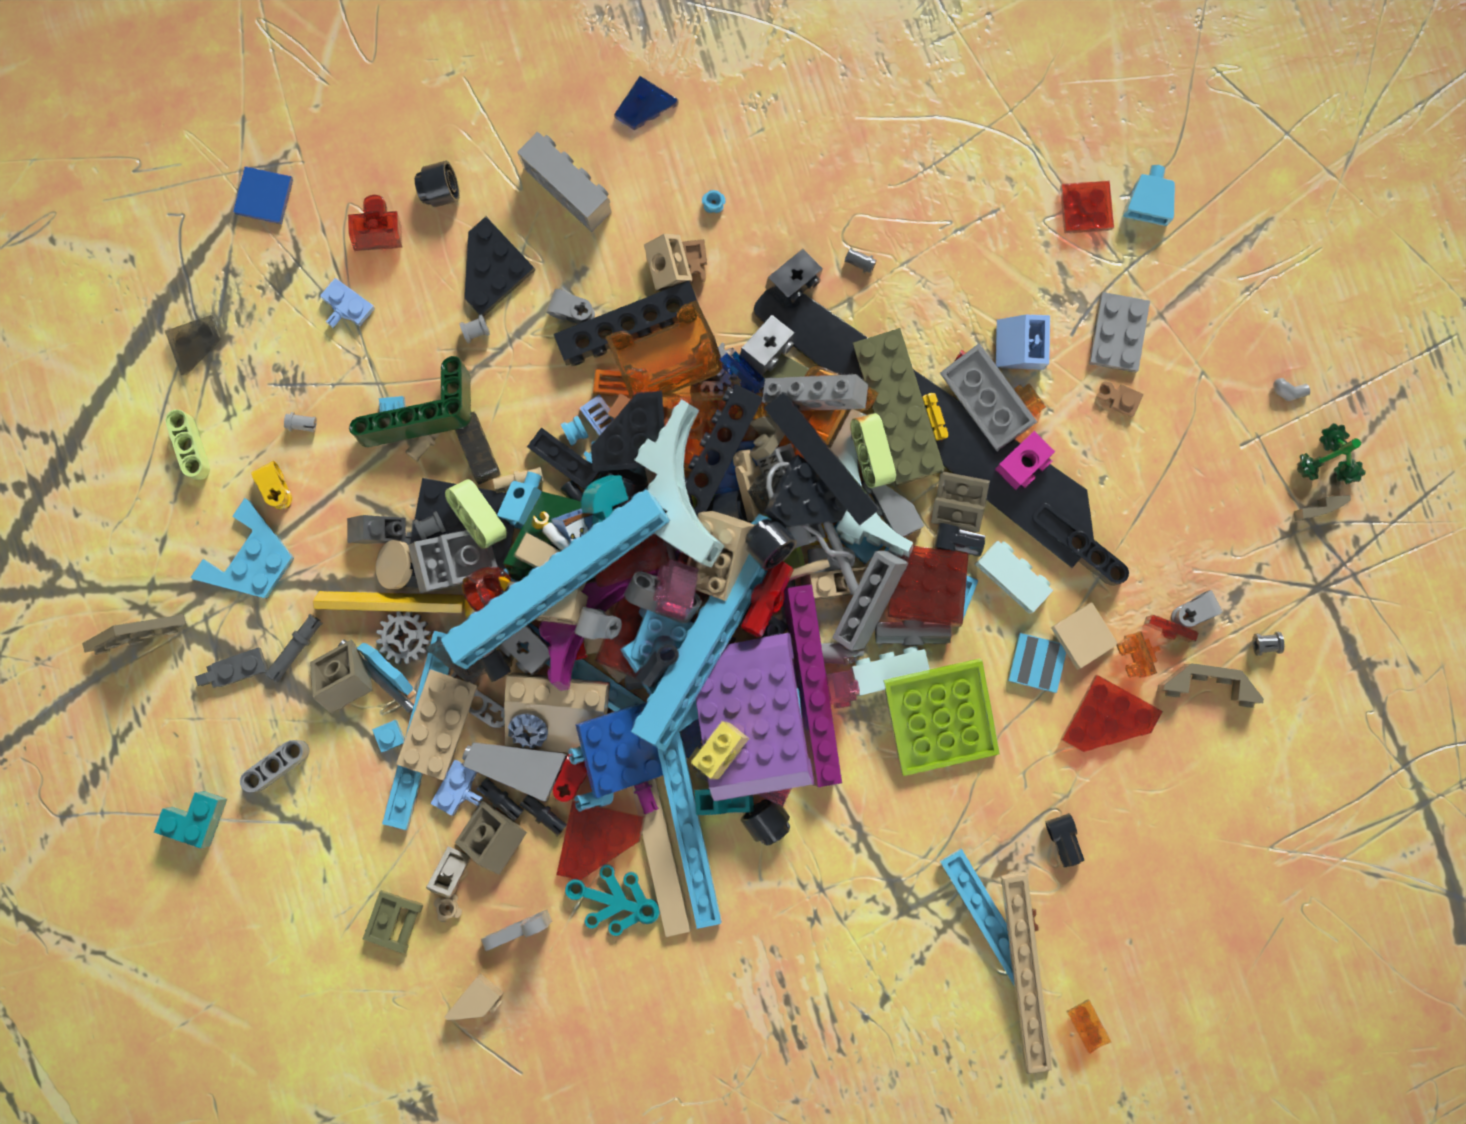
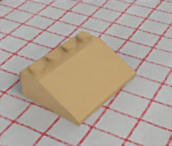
[504,672,610,753]

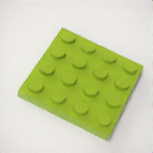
[883,658,1000,776]

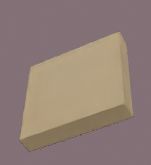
[1051,602,1118,670]

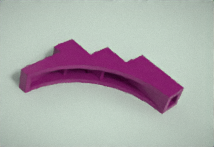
[539,550,664,691]

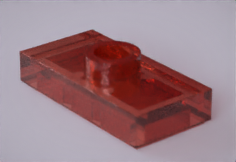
[1143,615,1199,642]

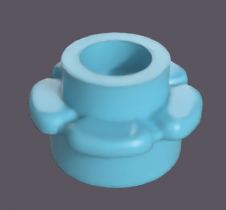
[702,190,726,213]

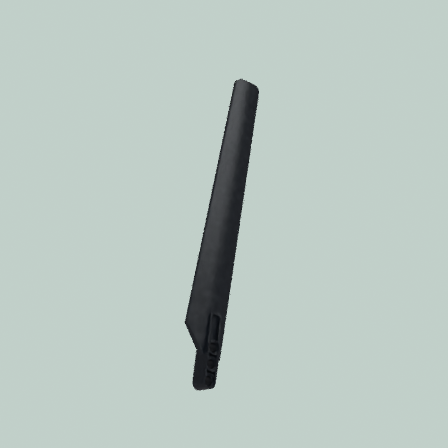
[754,289,1129,586]

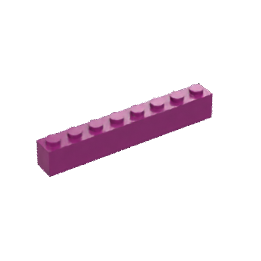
[783,585,842,788]

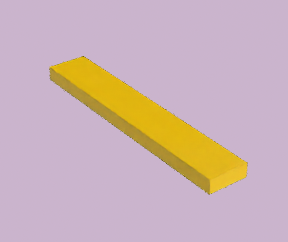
[313,591,465,613]

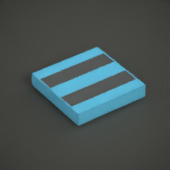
[1007,633,1066,693]

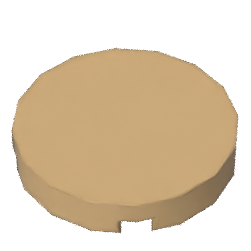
[376,540,413,589]

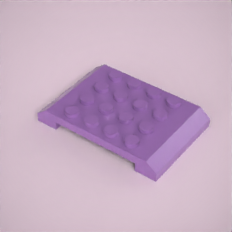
[696,633,814,801]

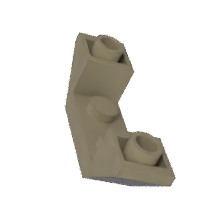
[1158,663,1264,708]

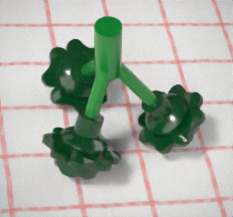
[1297,423,1366,485]

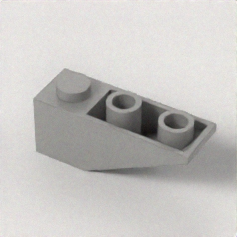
[861,476,924,537]

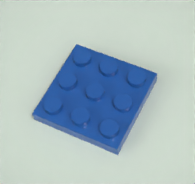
[575,703,663,798]

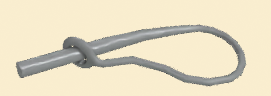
[766,462,858,595]

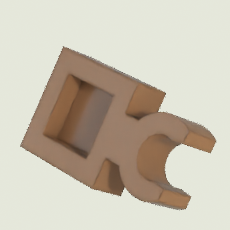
[682,239,707,284]
[1096,381,1144,418]

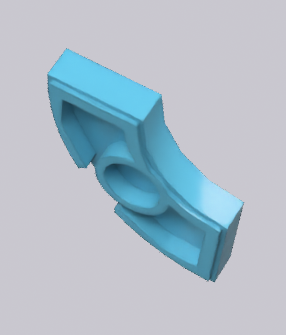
[357,643,413,695]

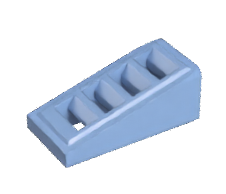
[580,394,613,435]

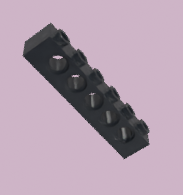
[553,281,700,366]
[665,384,763,518]

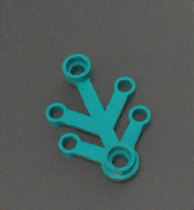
[565,864,660,936]

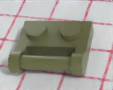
[363,890,423,953]

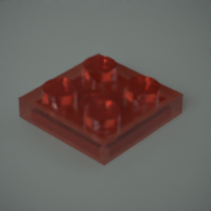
[1060,181,1114,234]

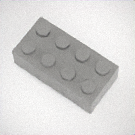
[517,131,611,232]

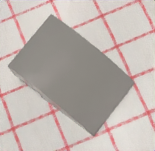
[408,530,499,593]

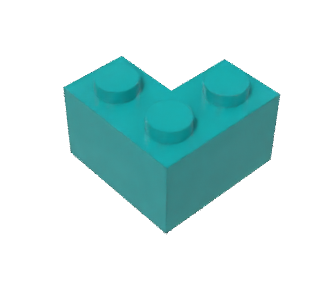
[154,791,227,849]

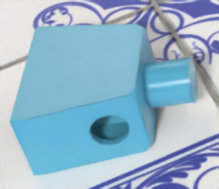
[1122,165,1175,226]
[497,471,542,529]

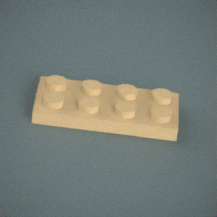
[396,669,478,780]

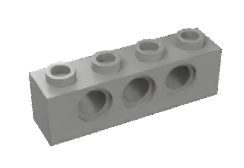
[762,374,868,411]

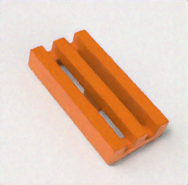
[593,369,644,398]

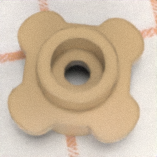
[434,894,462,922]

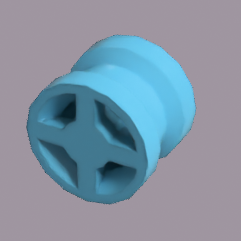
[560,415,589,446]

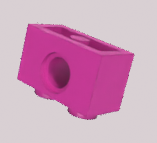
[995,431,1055,490]

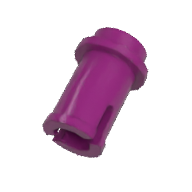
[633,781,659,814]

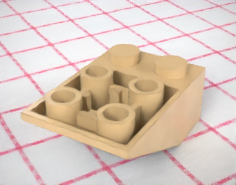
[683,511,754,601]

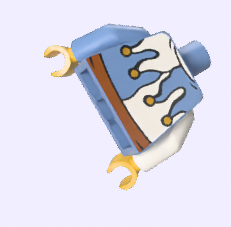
[532,508,593,551]

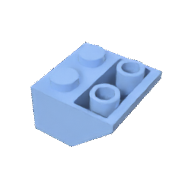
[995,315,1050,370]

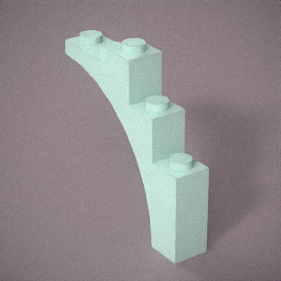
[635,399,724,567]
[826,409,913,557]

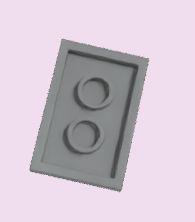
[1089,292,1150,373]

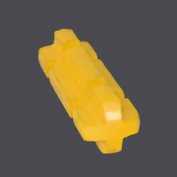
[922,393,948,441]

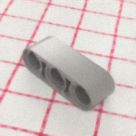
[240,740,309,792]

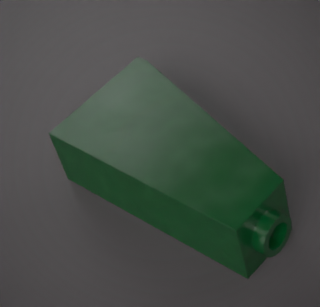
[503,491,581,581]

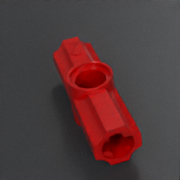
[741,562,794,637]

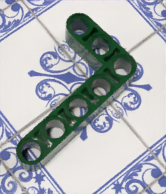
[349,356,471,447]

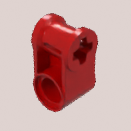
[553,754,588,802]

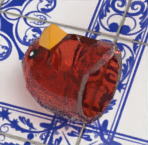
[462,566,511,612]

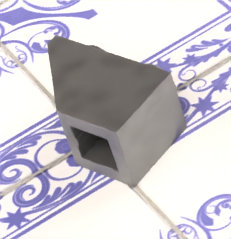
[347,515,406,544]

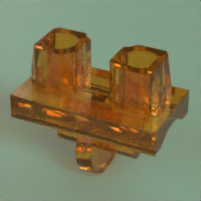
[1116,631,1161,678]
[1066,1000,1111,1054]

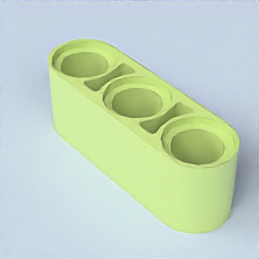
[165,409,210,480]
[850,413,896,488]
[445,479,507,549]

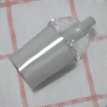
[821,642,864,666]

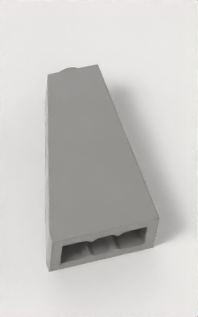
[462,742,568,802]

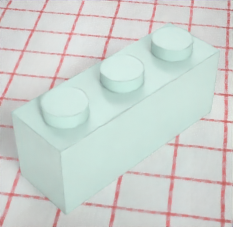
[975,541,1053,614]
[851,646,930,696]

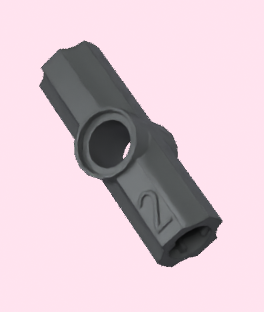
[875,620,951,646]

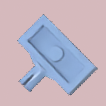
[320,278,375,328]
[431,760,483,816]

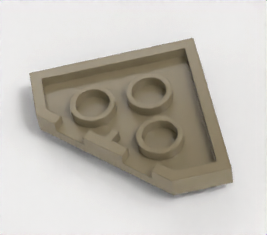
[82,614,186,655]

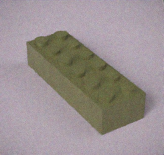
[853,328,944,486]

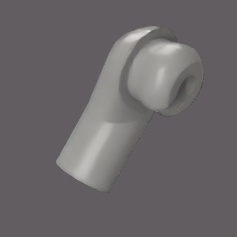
[1273,378,1310,401]

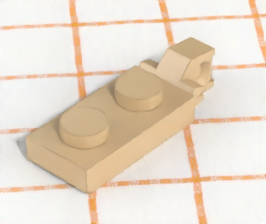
[733,450,768,521]

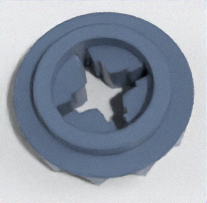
[508,714,548,749]

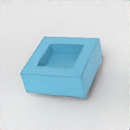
[372,720,405,752]

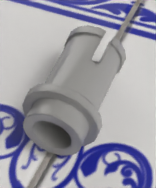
[284,412,317,432]

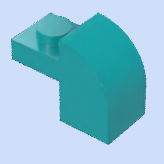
[581,475,628,525]
[695,788,754,815]

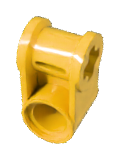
[251,461,293,510]

